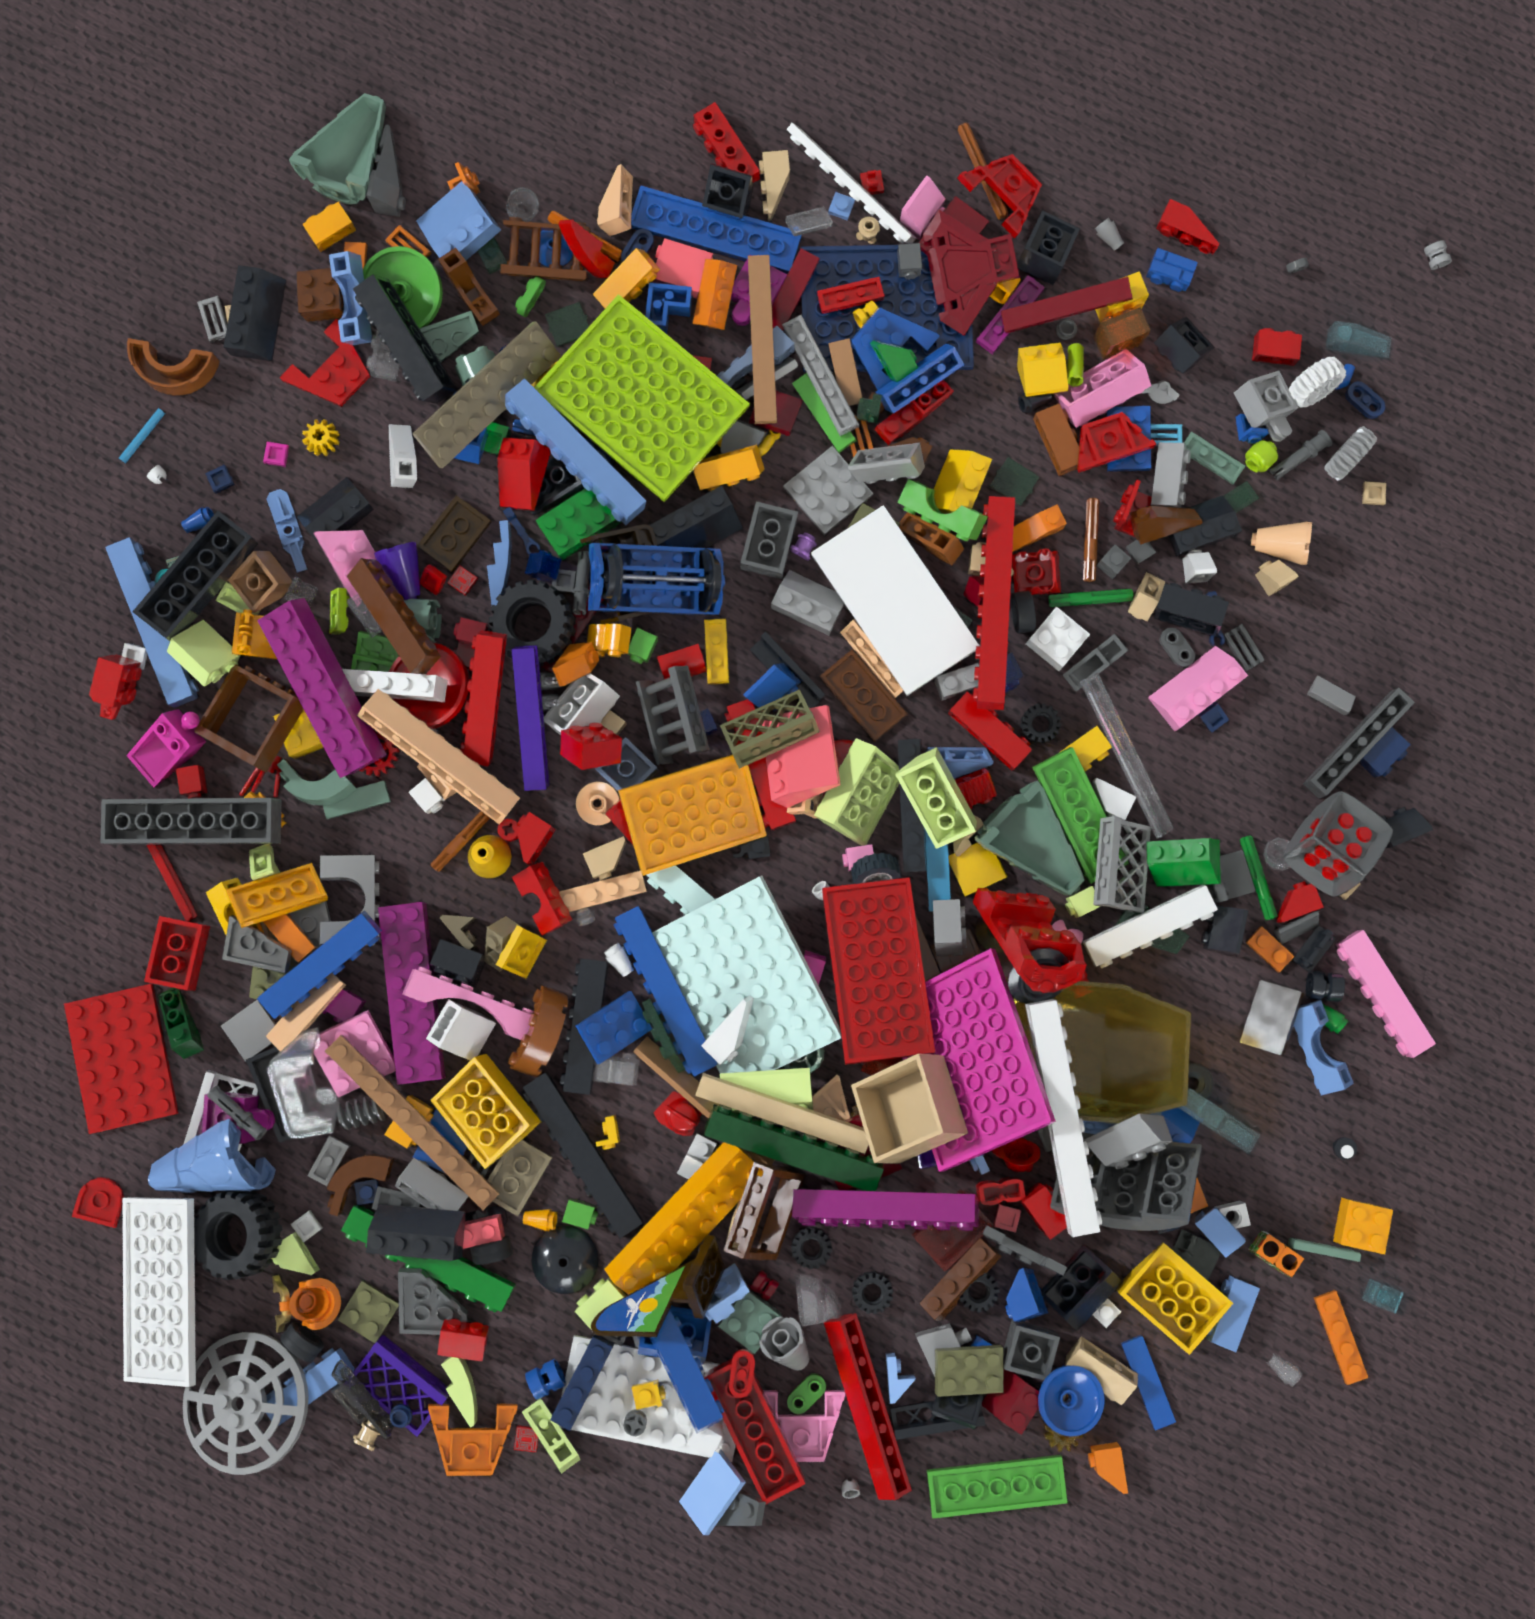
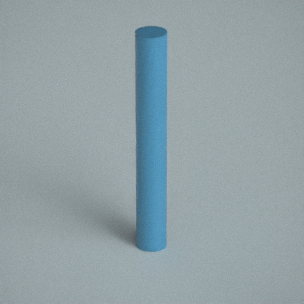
[119,408,166,463]

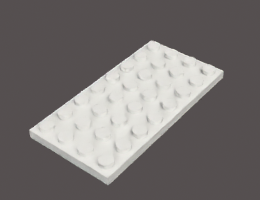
[123,1197,196,1387]
[559,1335,735,1462]

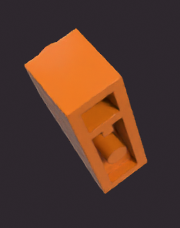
[1012,504,1067,553]

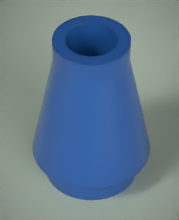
[181,507,214,533]

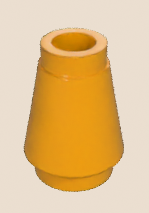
[523,1209,557,1232]

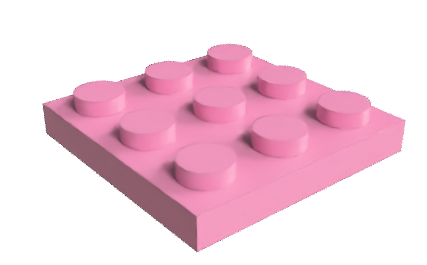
[307,1010,396,1098]

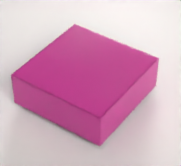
[263,442,289,467]

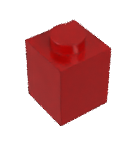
[176,765,208,799]

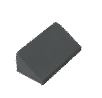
[1273,911,1319,944]

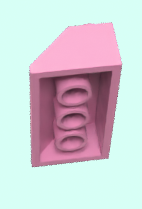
[1053,349,1151,428]
[1148,646,1248,731]

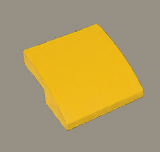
[949,843,1007,896]

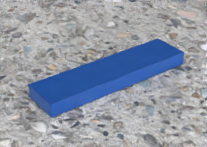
[1121,1335,1176,1430]

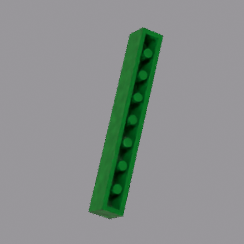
[341,1205,516,1312]

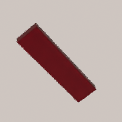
[772,248,820,332]

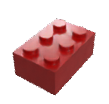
[144,916,210,991]

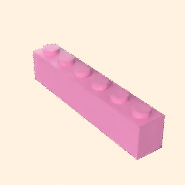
[1335,930,1436,1058]

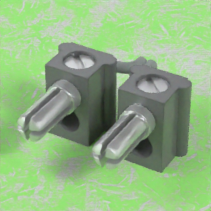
[540,672,561,712]

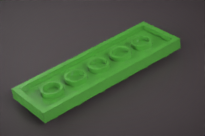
[1032,747,1129,884]
[927,1455,1067,1518]

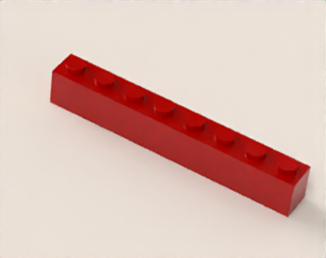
[824,1313,912,1500]

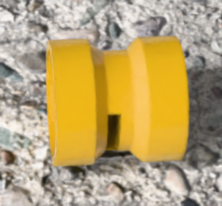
[853,301,878,328]

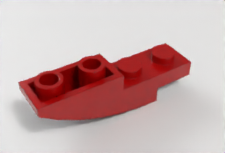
[875,380,954,446]

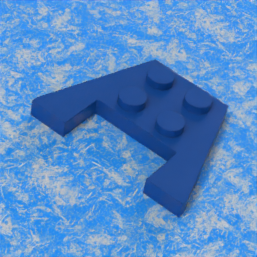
[850,308,940,390]

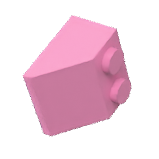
[900,175,946,240]

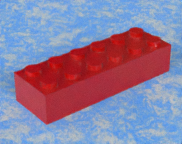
[704,1357,806,1505]

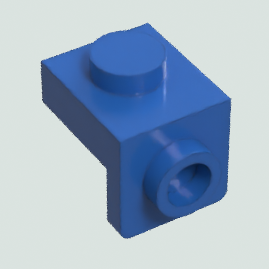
[1235,414,1269,444]

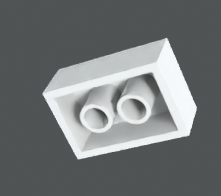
[544,673,620,735]

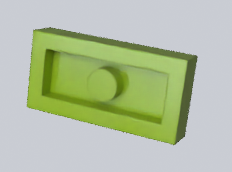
[329,588,349,634]

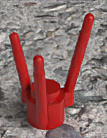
[239,756,282,798]

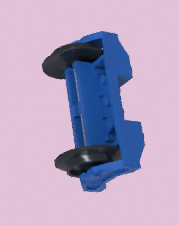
[588,543,725,615]

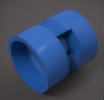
[525,1358,567,1400]

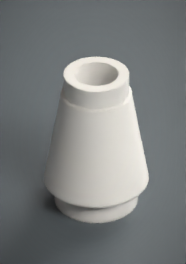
[604,943,634,977]

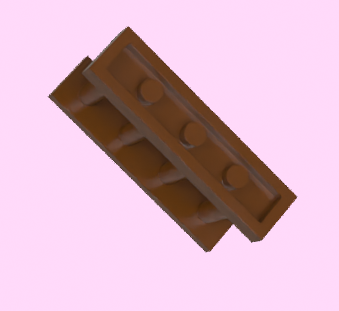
[501,217,591,282]

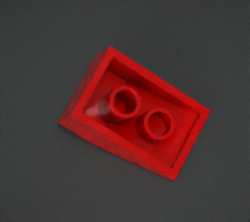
[497,438,551,511]

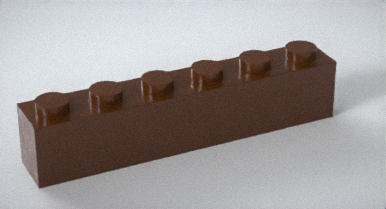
[347,558,441,674]

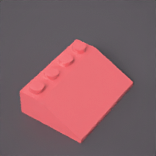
[762,705,841,808]

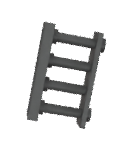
[636,666,710,765]

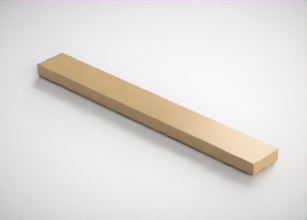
[695,1073,869,1154]

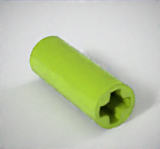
[1067,343,1084,387]

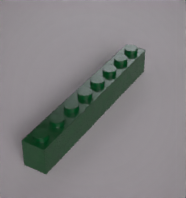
[704,1104,884,1191]

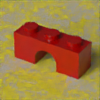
[512,862,572,935]

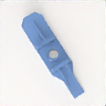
[267,489,307,573]

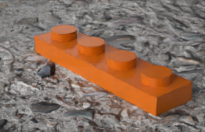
[1314,1290,1368,1385]

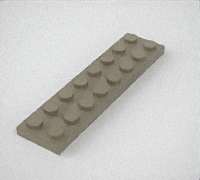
[412,321,561,468]

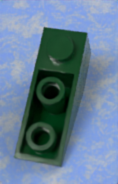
[158,988,204,1059]

